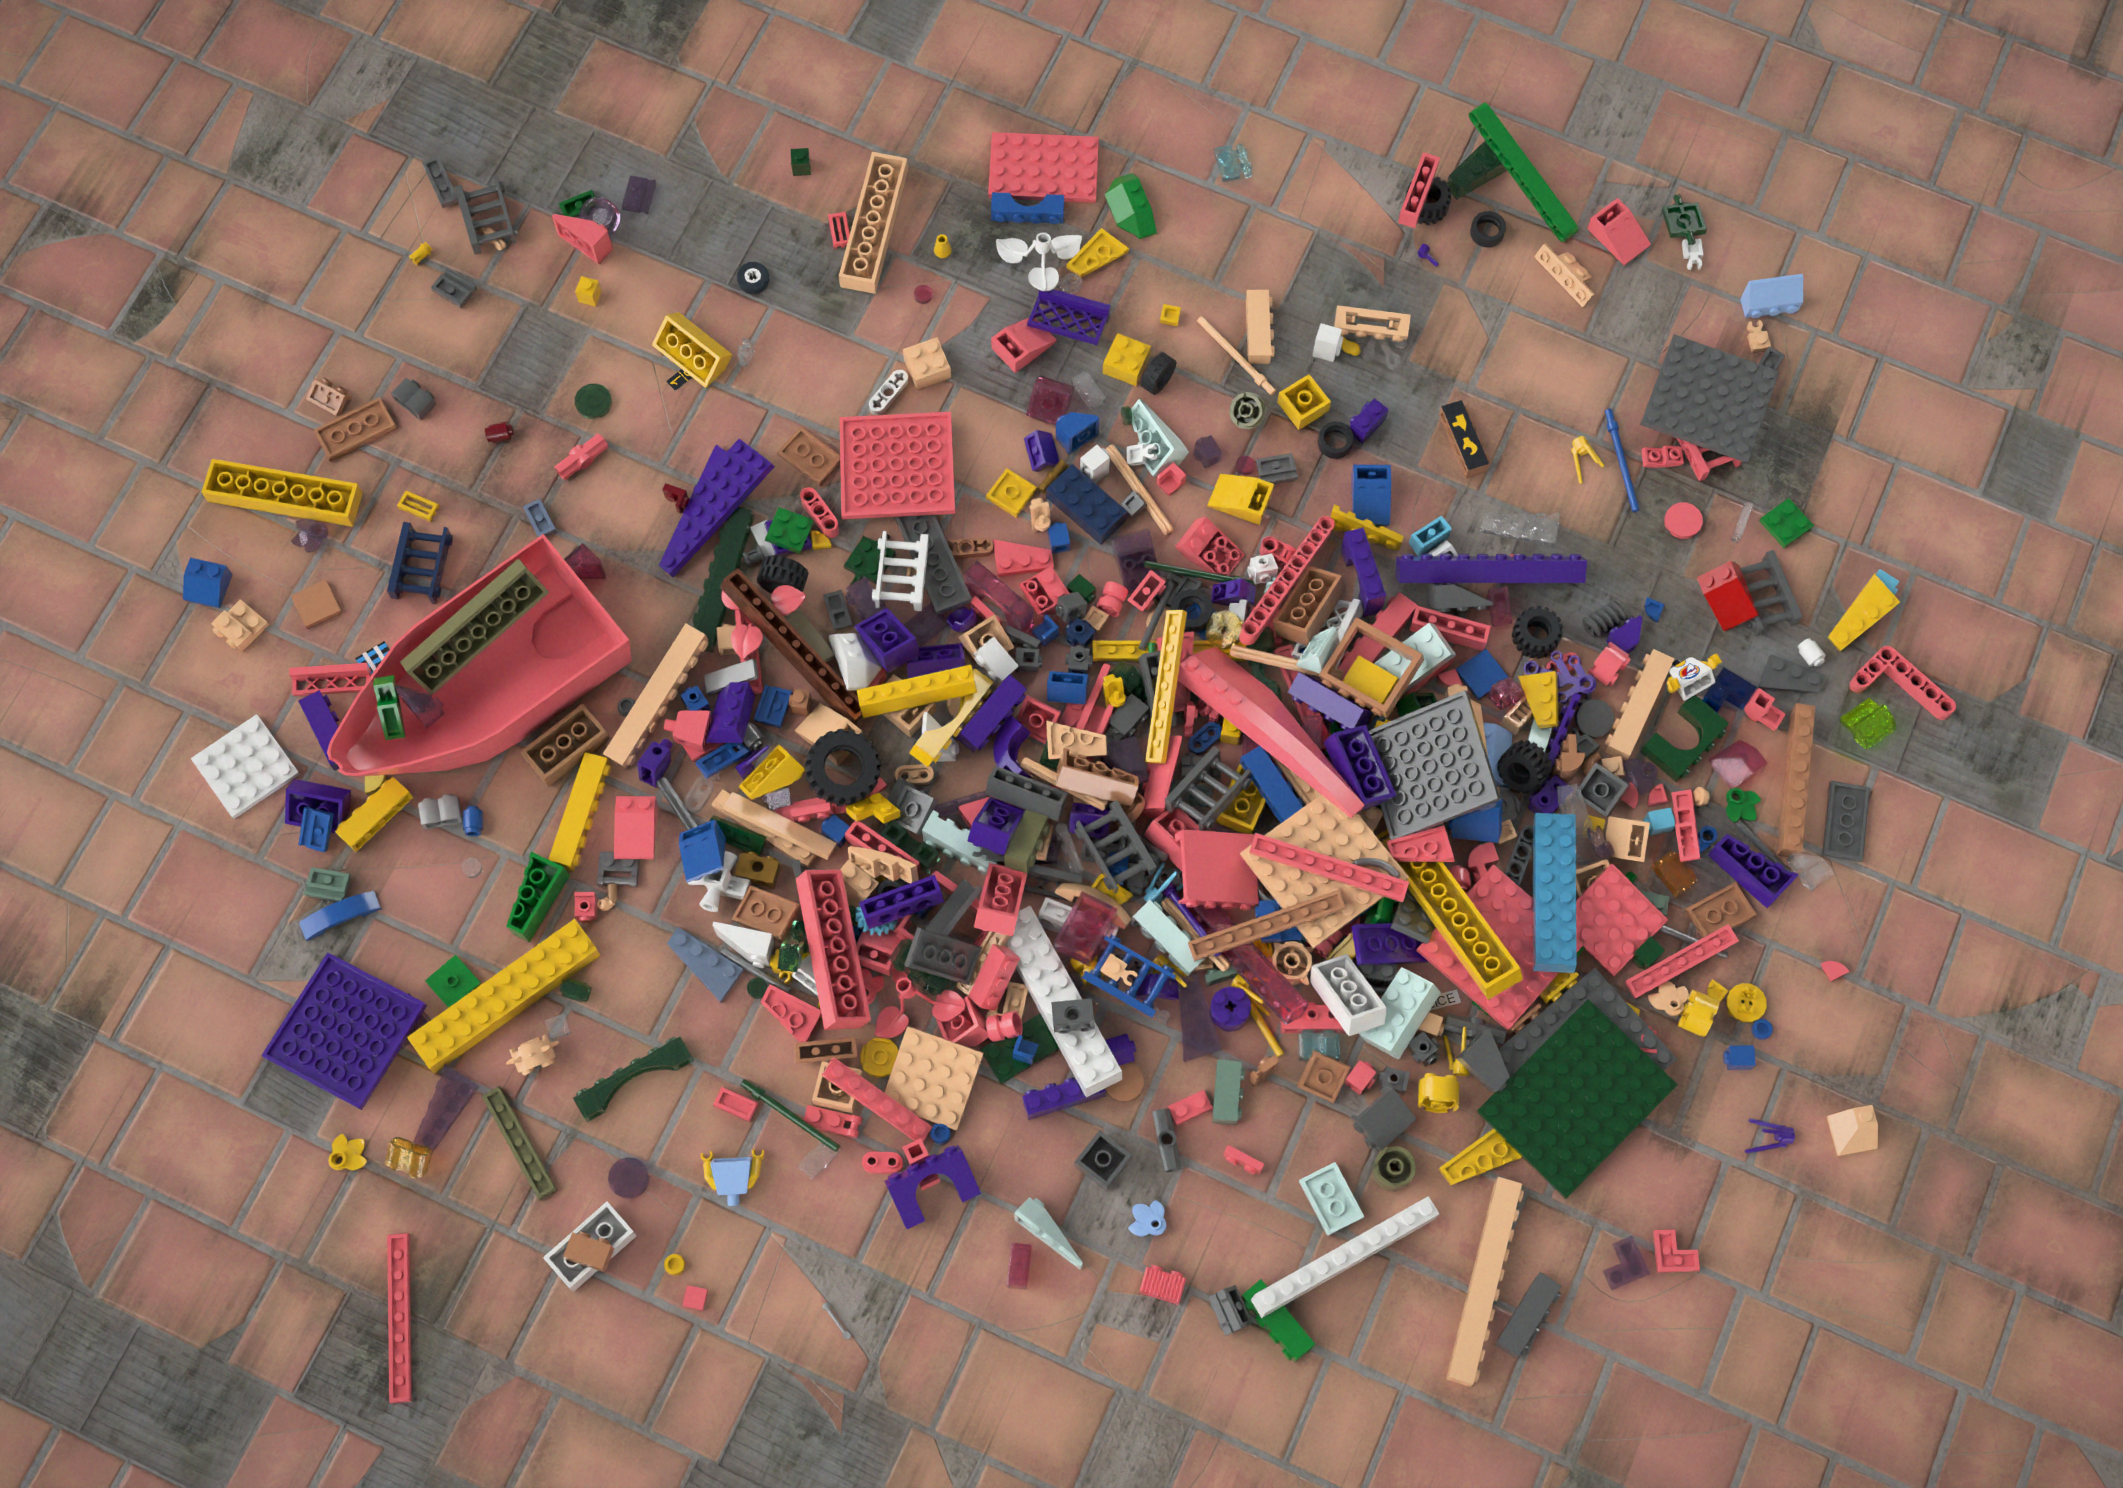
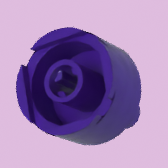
[1209,987,1251,1032]

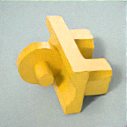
[1103,674,1126,708]

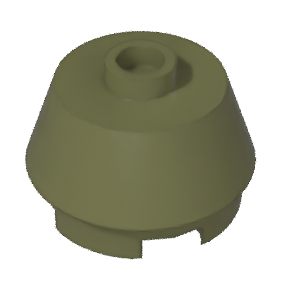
[1229,392,1266,429]

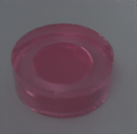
[914,285,932,304]
[1236,456,1255,475]

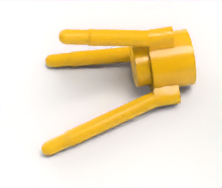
[1571,436,1604,484]
[1153,954,1195,987]
[1231,972,1274,1016]
[1444,1027,1469,1076]

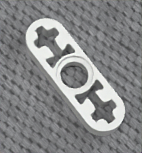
[869,370,908,415]

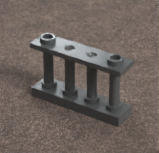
[455,175,518,255]
[1734,550,1803,636]
[1165,746,1252,831]
[1074,800,1157,894]

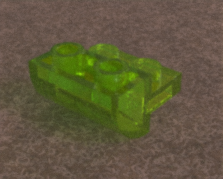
[1840,698,1896,750]

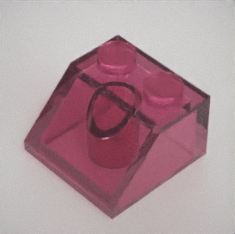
[1026,375,1075,425]

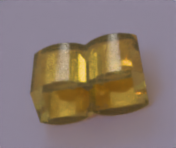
[384,1137,432,1178]

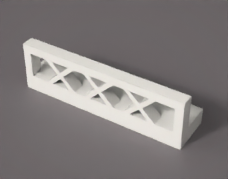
[1038,898,1119,950]

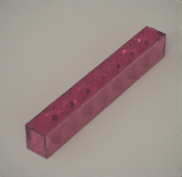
[1187,905,1309,1025]

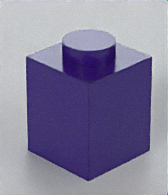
[1105,1033,1137,1065]

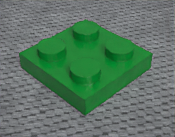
[1759,498,1814,548]
[765,507,814,554]

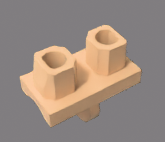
[1030,498,1051,533]

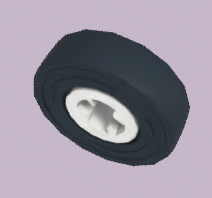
[737,262,770,294]

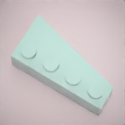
[922,810,1000,875]
[1130,900,1205,976]

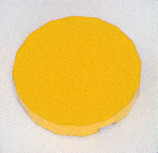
[860,1037,899,1078]

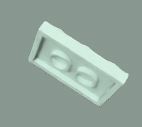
[1299,1162,1364,1236]

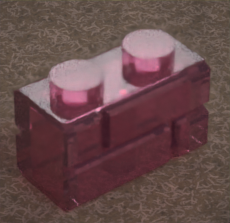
[1006,1243,1032,1290]

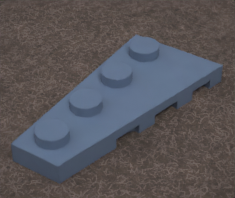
[667,927,744,1003]

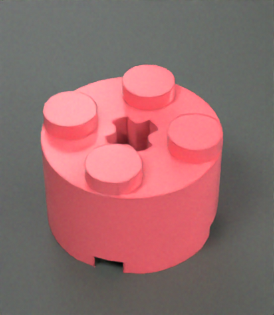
[1588,642,1631,686]

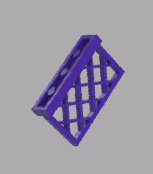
[1027,289,1111,345]

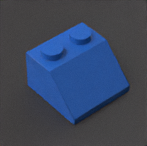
[1056,412,1099,454]
[183,557,233,608]

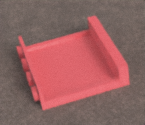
[1175,829,1259,911]

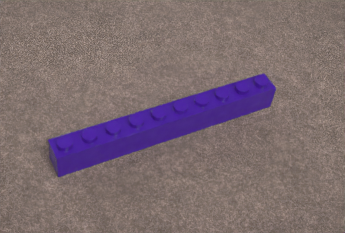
[1395,553,1587,583]

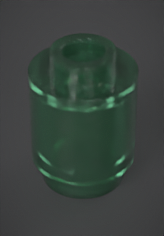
[560,978,592,1002]

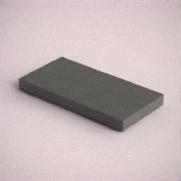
[1822,781,1870,862]
[904,927,982,985]

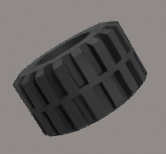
[1404,176,1452,225]
[757,555,809,594]
[1512,606,1563,659]
[1497,740,1552,794]

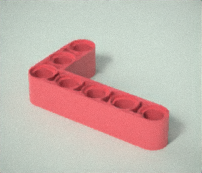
[1849,646,1956,720]

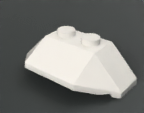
[829,633,881,691]

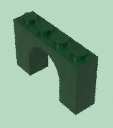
[1640,695,1729,782]

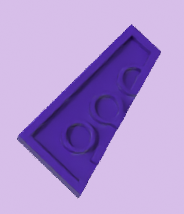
[1547,693,1581,767]

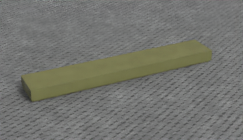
[482,1086,557,1201]

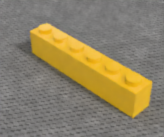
[857,665,977,718]
[548,752,611,872]

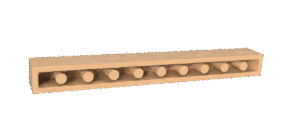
[1446,1177,1524,1387]

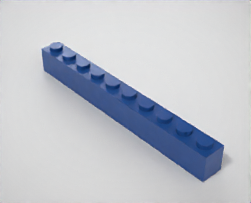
[1240,746,1371,923]

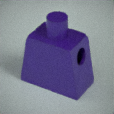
[637,739,673,788]

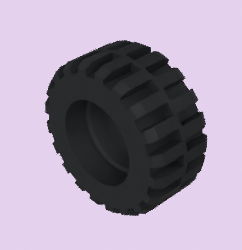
[804,729,881,806]

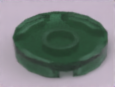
[574,383,612,419]

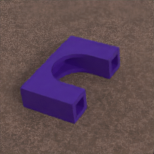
[1340,528,1386,617]
[884,1145,981,1229]

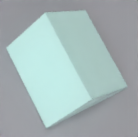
[1296,627,1340,673]

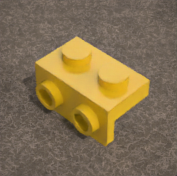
[1539,972,1579,1004]

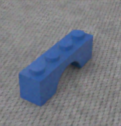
[991,192,1064,224]

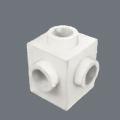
[1247,554,1278,584]

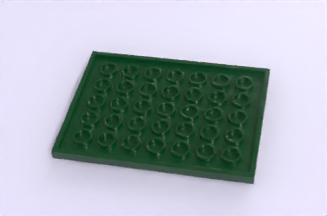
[1476,999,1678,1199]

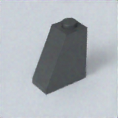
[1456,1028,1510,1092]

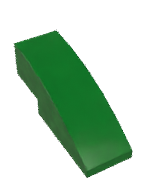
[373,675,405,740]

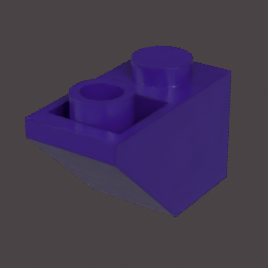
[1211,578,1256,606]
[1606,615,1642,654]

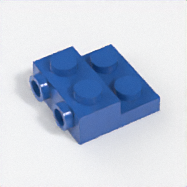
[1255,900,1302,943]

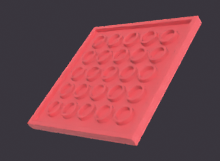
[839,412,955,519]
[1416,864,1585,1031]

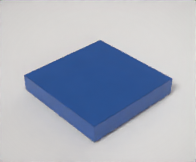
[1456,649,1509,700]

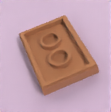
[777,426,840,486]
[1685,882,1757,938]
[732,885,801,941]

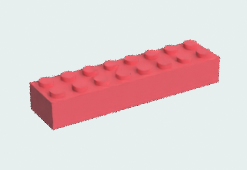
[796,870,871,1030]

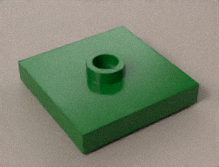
[425,954,482,1008]

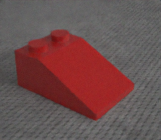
[1697,561,1759,631]

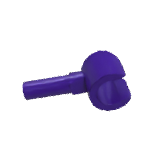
[1418,244,1439,267]

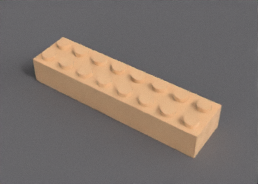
[839,152,908,294]

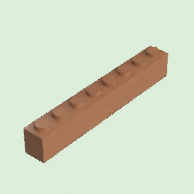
[1777,703,1816,859]

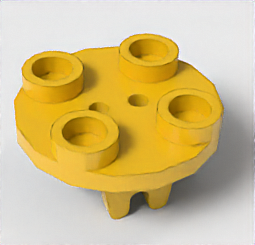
[1726,983,1767,1023]

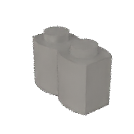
[418,794,463,829]

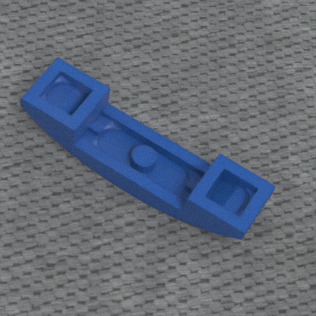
[299,891,381,941]

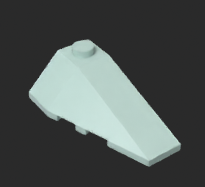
[1129,399,1189,477]
[1014,1197,1083,1270]

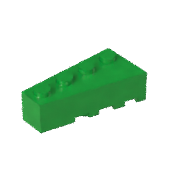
[506,851,570,943]

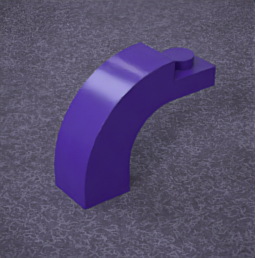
[993,715,1032,779]

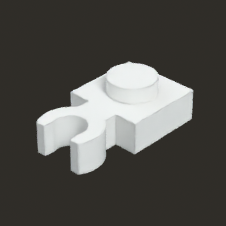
[1682,239,1703,270]
[1127,444,1158,466]

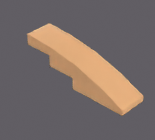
[848,846,919,883]

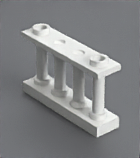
[872,531,929,611]

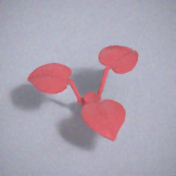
[722,585,806,660]
[874,950,966,1038]

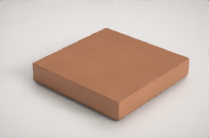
[291,579,342,629]
[1297,1050,1351,1103]

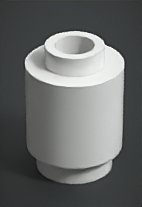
[1798,638,1826,667]

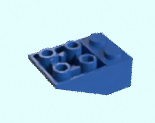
[1351,464,1391,526]
[679,819,726,883]

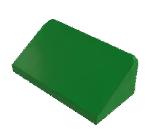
[558,189,599,217]

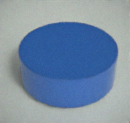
[1751,1019,1773,1040]
[930,1124,951,1144]

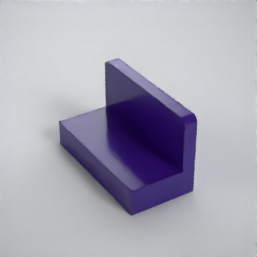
[1024,430,1059,472]

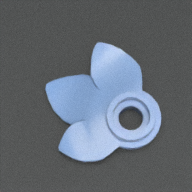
[1128,1200,1167,1237]

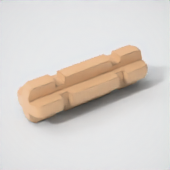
[479,225,506,251]

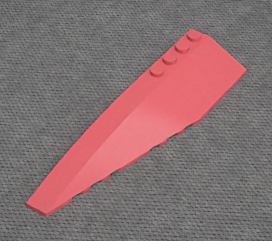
[1177,647,1365,818]

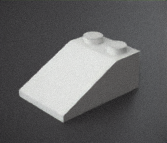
[713,922,776,968]

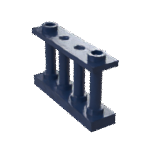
[387,522,453,604]

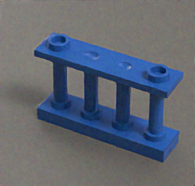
[1082,934,1176,1018]

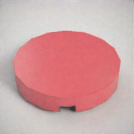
[1664,503,1703,539]

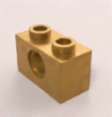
[735,852,781,889]

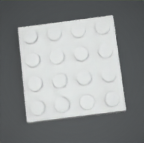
[191,714,300,819]

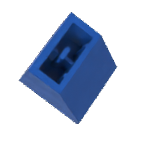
[1047,671,1090,704]

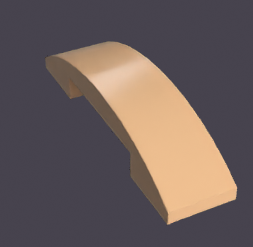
[1055,883,1131,929]

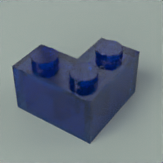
[1702,667,1757,712]

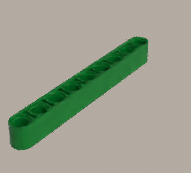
[1468,102,1579,242]

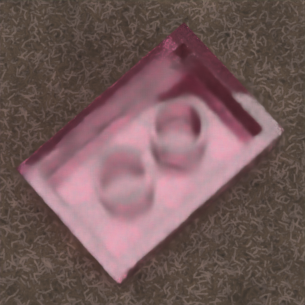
[1054,891,1118,967]

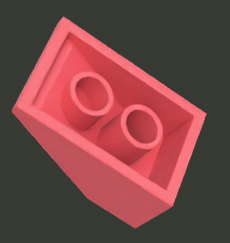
[552,214,613,264]
[614,796,658,859]

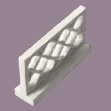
[1291,599,1363,669]

